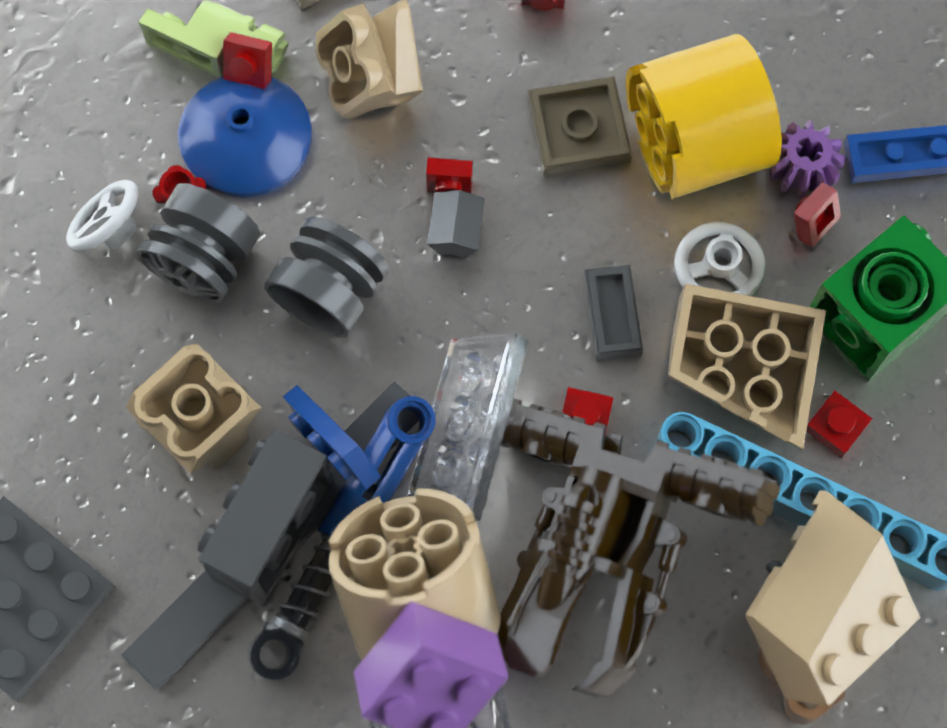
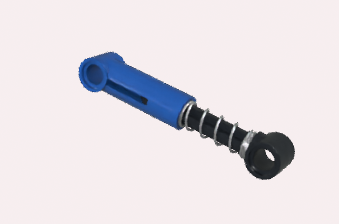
[247,396,436,680]

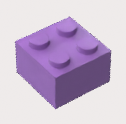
[354,601,509,728]

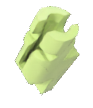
[139,0,288,78]

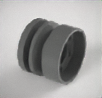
[136,184,260,303]
[264,216,389,338]

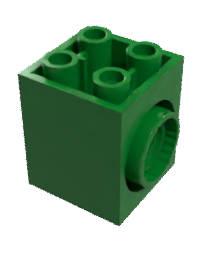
[809,215,947,382]

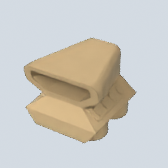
[315,0,423,119]
[126,343,261,474]

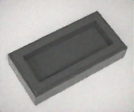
[584,265,643,361]

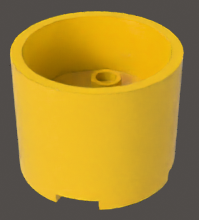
[626,34,782,199]

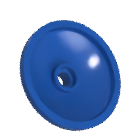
[178,76,312,197]

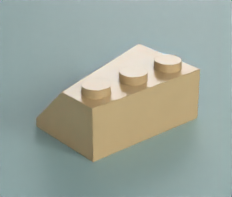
[668,284,826,451]
[745,491,920,706]

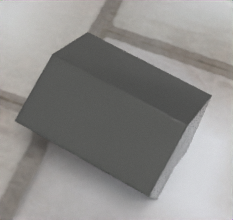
[427,190,485,258]

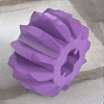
[769,119,845,199]

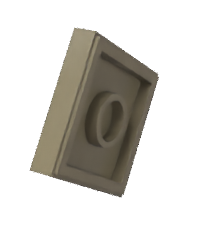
[527,76,632,176]

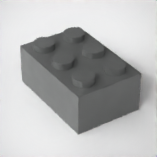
[198,429,334,606]

